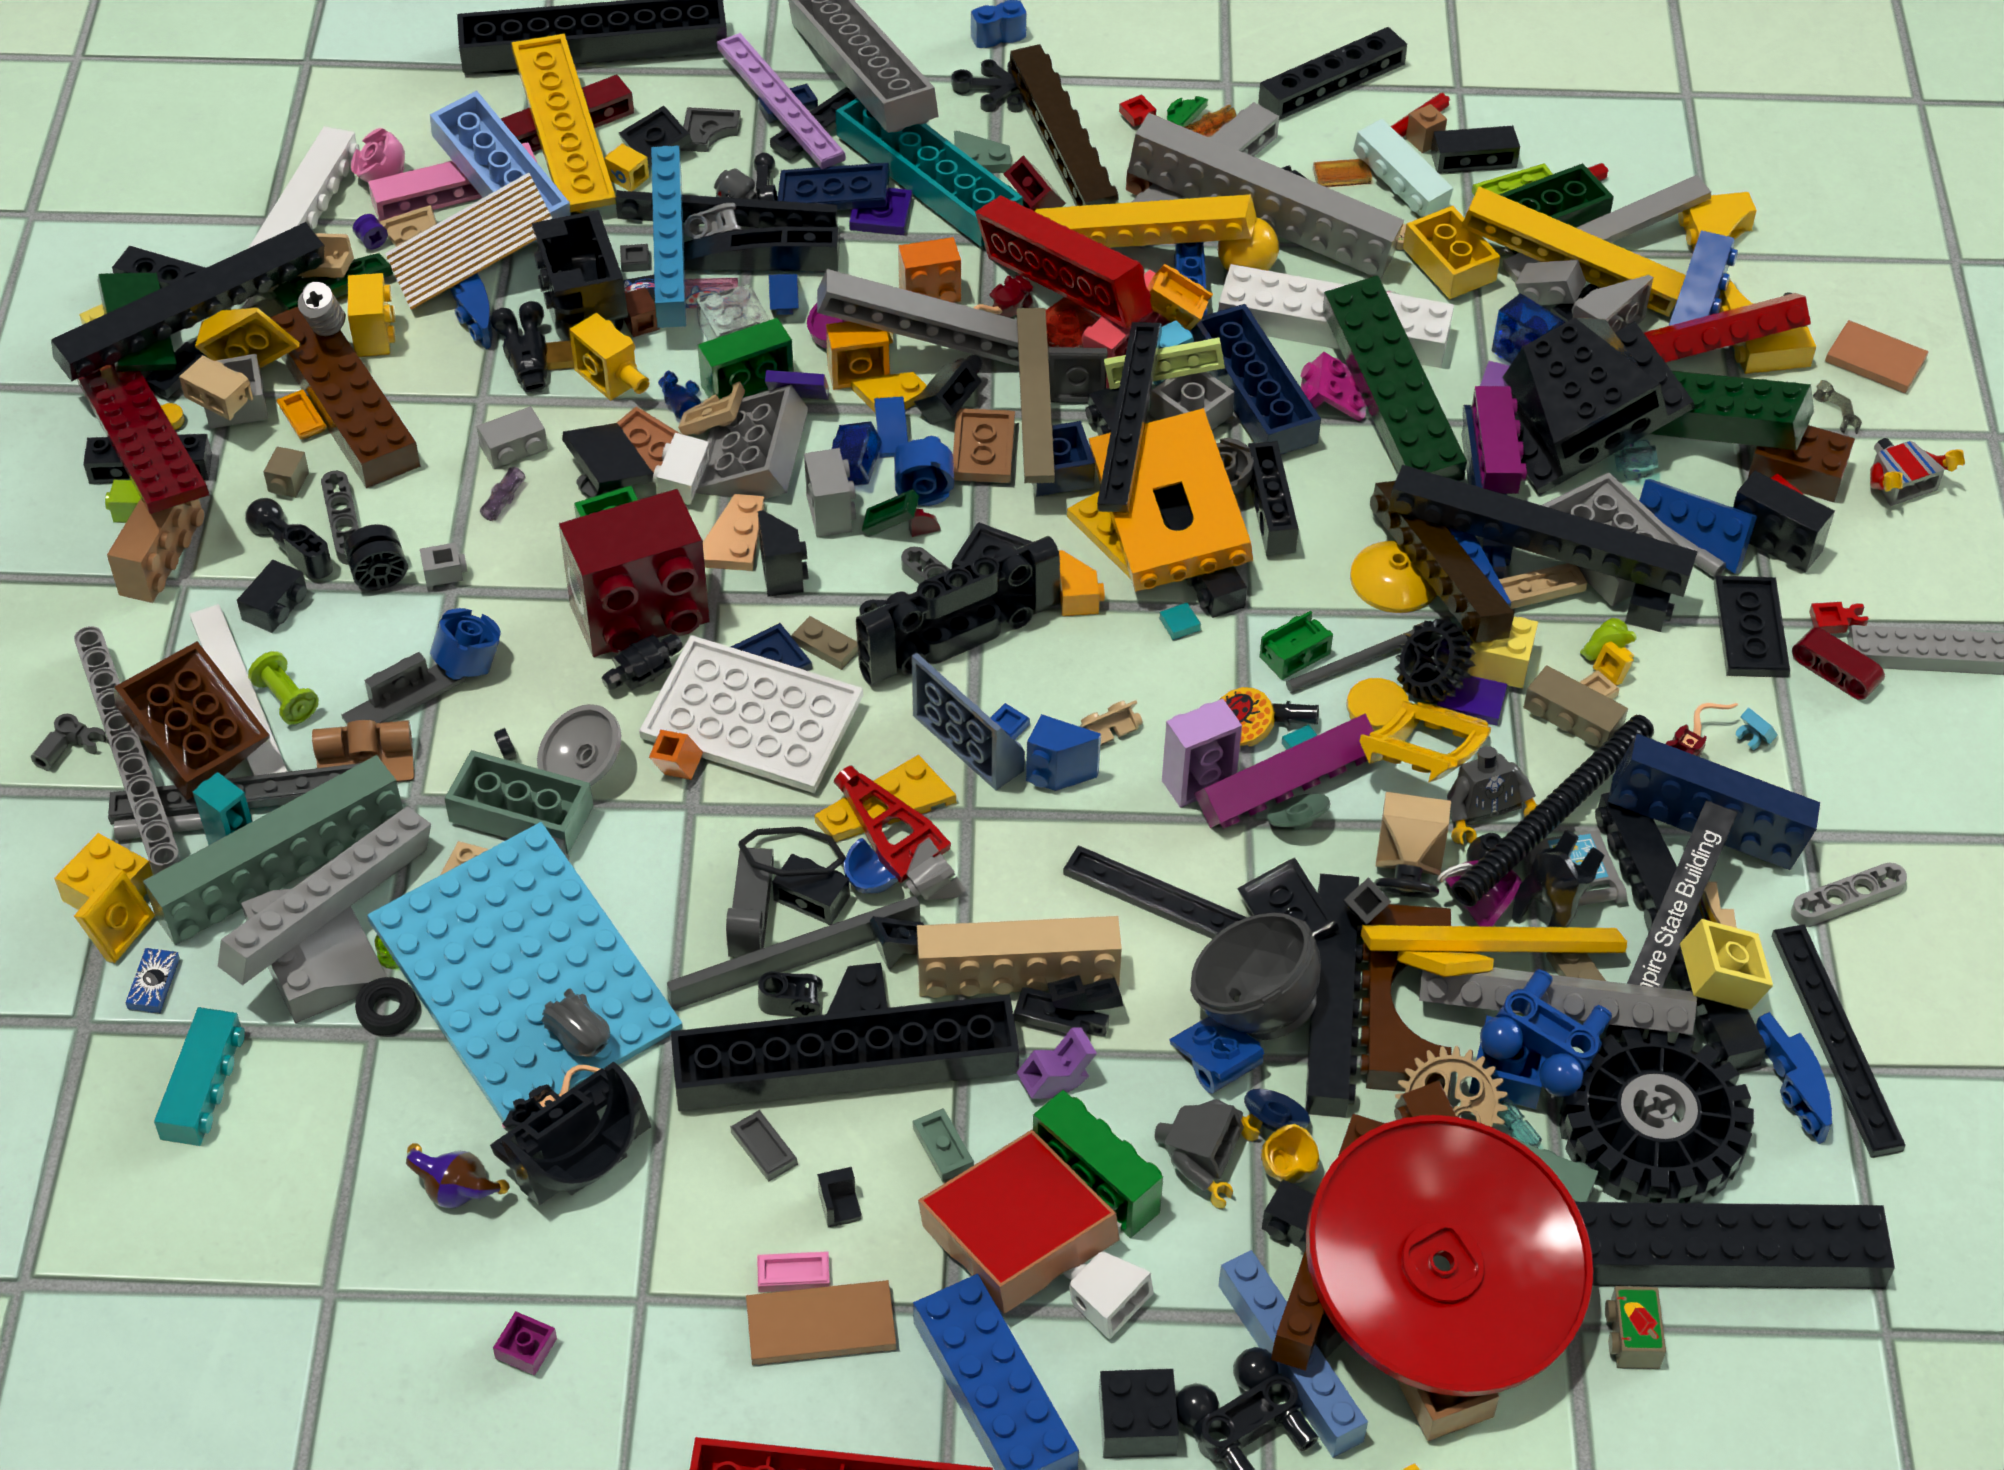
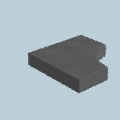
[680,107,741,152]

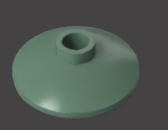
[1267,793,1331,830]

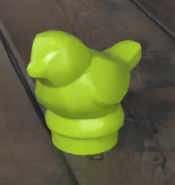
[1580,618,1637,661]

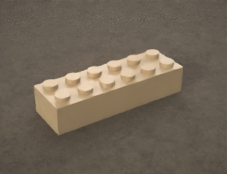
[917,916,1122,998]

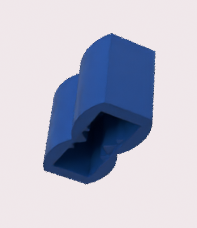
[971,0,1027,48]

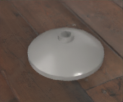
[537,704,621,786]

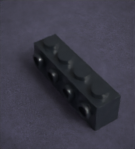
[83,434,212,484]

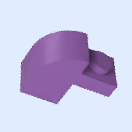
[1016,1028,1097,1099]

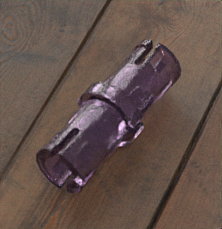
[480,467,526,521]

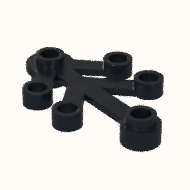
[951,59,1024,112]

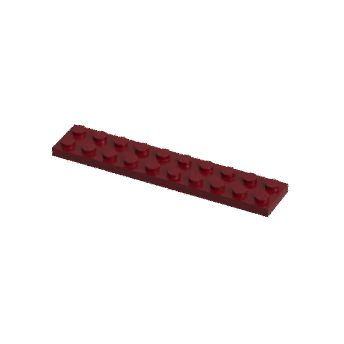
[77,363,209,514]

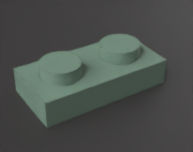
[912,1108,974,1182]

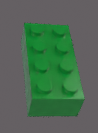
[1033,1090,1163,1239]

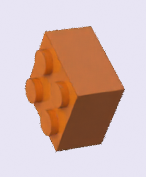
[898,237,961,303]

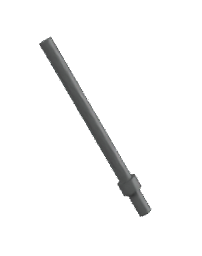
[1286,616,1452,692]

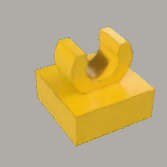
[1592,641,1634,686]

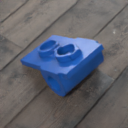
[1169,1016,1264,1094]

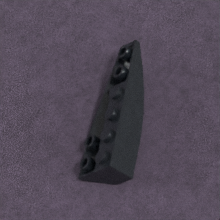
[684,227,840,272]

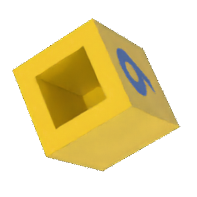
[604,143,649,191]

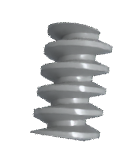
[298,282,346,337]

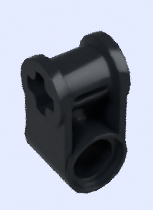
[758,971,823,1017]

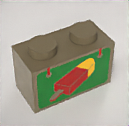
[1605,1286,1666,1369]

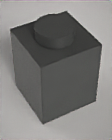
[1343,877,1391,925]

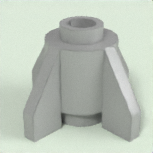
[905,837,966,900]

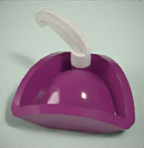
[1437,860,1522,927]

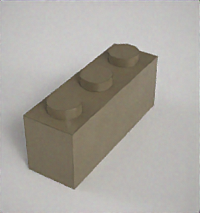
[1523,665,1628,748]

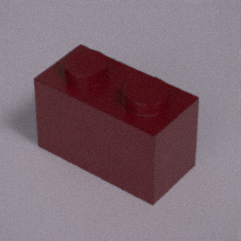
[1004,155,1066,212]

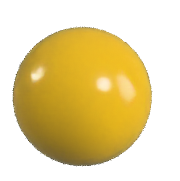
[1217,217,1279,271]

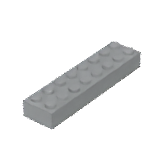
[1847,625,2004,675]

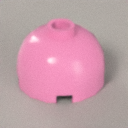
[351,128,405,183]

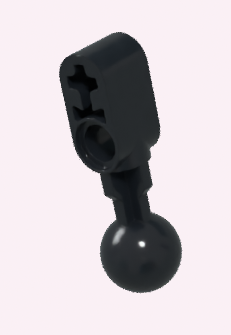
[245,498,333,579]

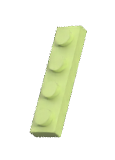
[1104,337,1225,389]

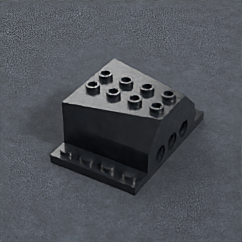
[1502,317,1695,495]

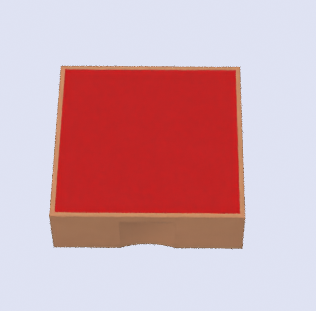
[918,1130,1119,1314]

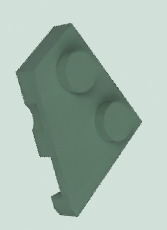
[954,131,1012,173]

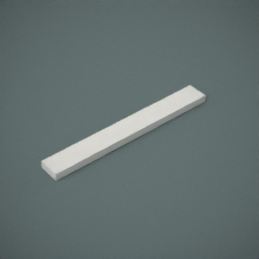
[189,604,287,776]

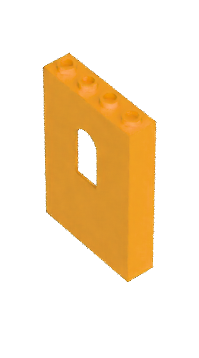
[1089,408,1253,592]

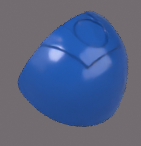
[844,838,899,894]

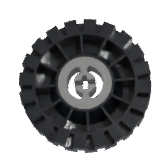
[1559,1028,1754,1203]

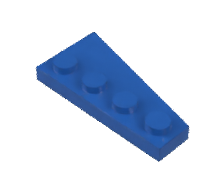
[1639,479,1757,574]

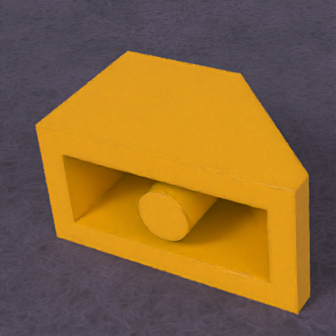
[1059,550,1105,616]

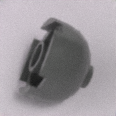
[1216,438,1254,496]

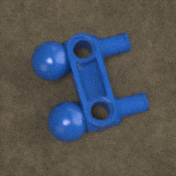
[1480,969,1612,1097]

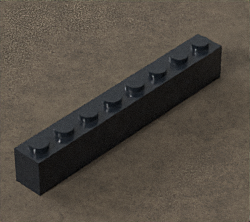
[1305,873,1363,1118]

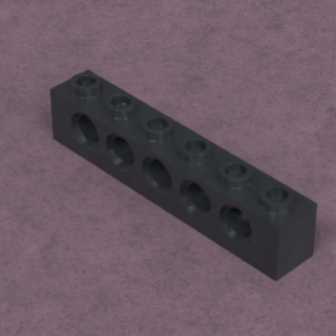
[1258,27,1407,120]

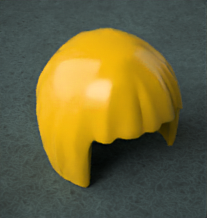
[1261,1124,1319,1184]

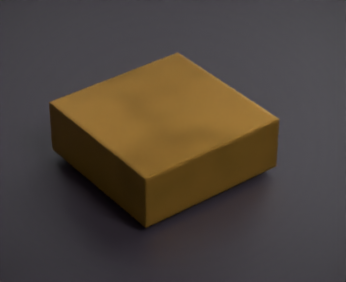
[546,341,574,370]

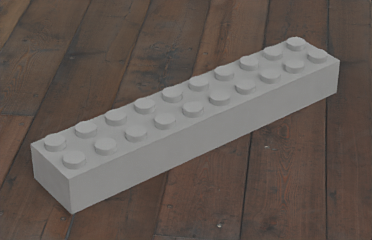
[788,0,939,133]
[1128,113,1404,279]

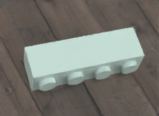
[1353,119,1453,218]

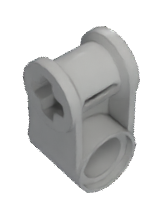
[684,203,742,239]

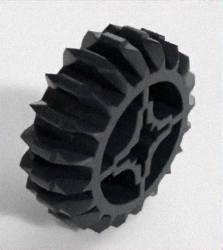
[1394,619,1476,703]

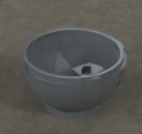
[1190,913,1321,1040]

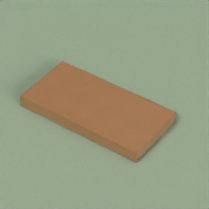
[746,1280,896,1365]

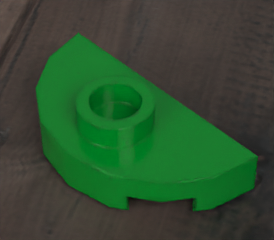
[1167,96,1208,128]

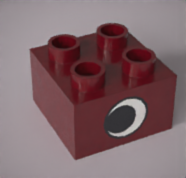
[559,489,710,657]

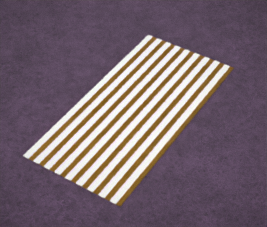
[385,173,552,310]

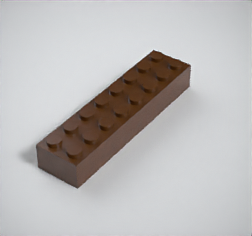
[270,307,421,488]

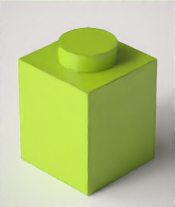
[105,480,141,523]

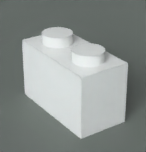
[653,433,709,504]

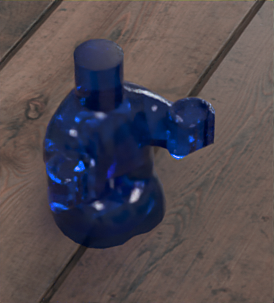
[658,370,701,419]

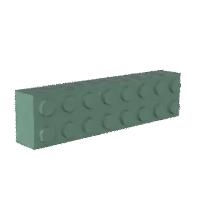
[143,755,403,945]

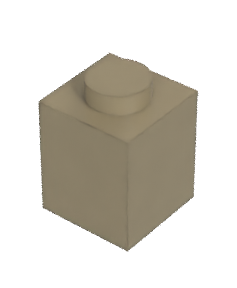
[263,446,309,497]

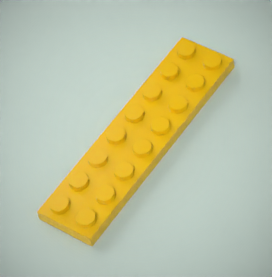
[511,34,616,212]

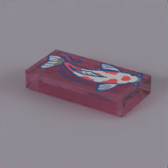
[685,278,739,308]

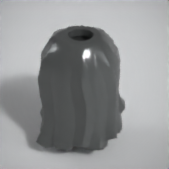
[541,989,610,1057]

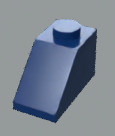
[769,274,799,315]

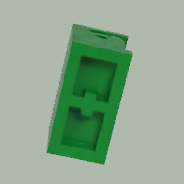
[1259,611,1333,680]

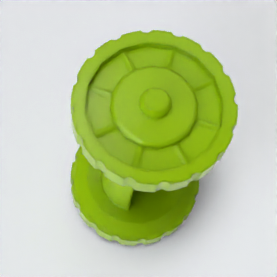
[248,651,319,725]

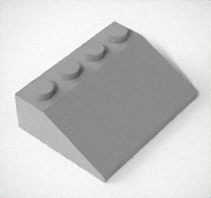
[696,385,808,499]
[1542,472,1688,606]
[241,889,387,1023]

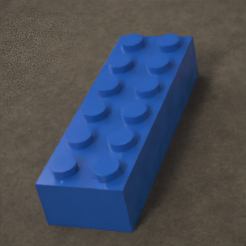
[913,1274,1079,1470]

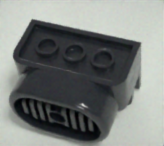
[532,210,628,341]

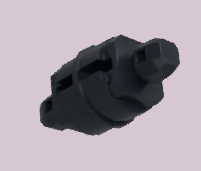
[601,634,683,690]

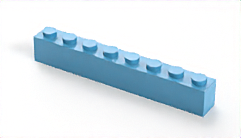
[651,146,686,328]

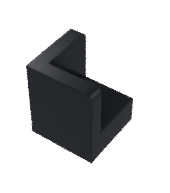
[817,1167,861,1228]

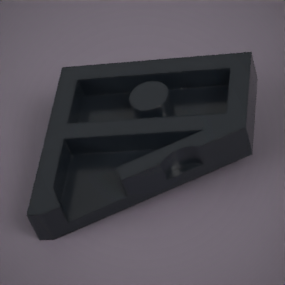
[827,963,887,1014]

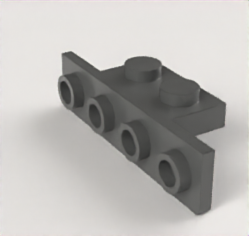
[341,652,466,724]

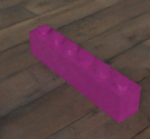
[1194,713,1374,829]

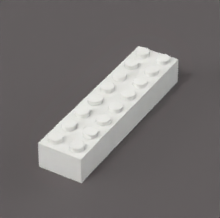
[1218,264,1454,368]

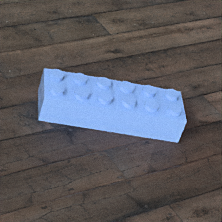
[430,91,570,248]

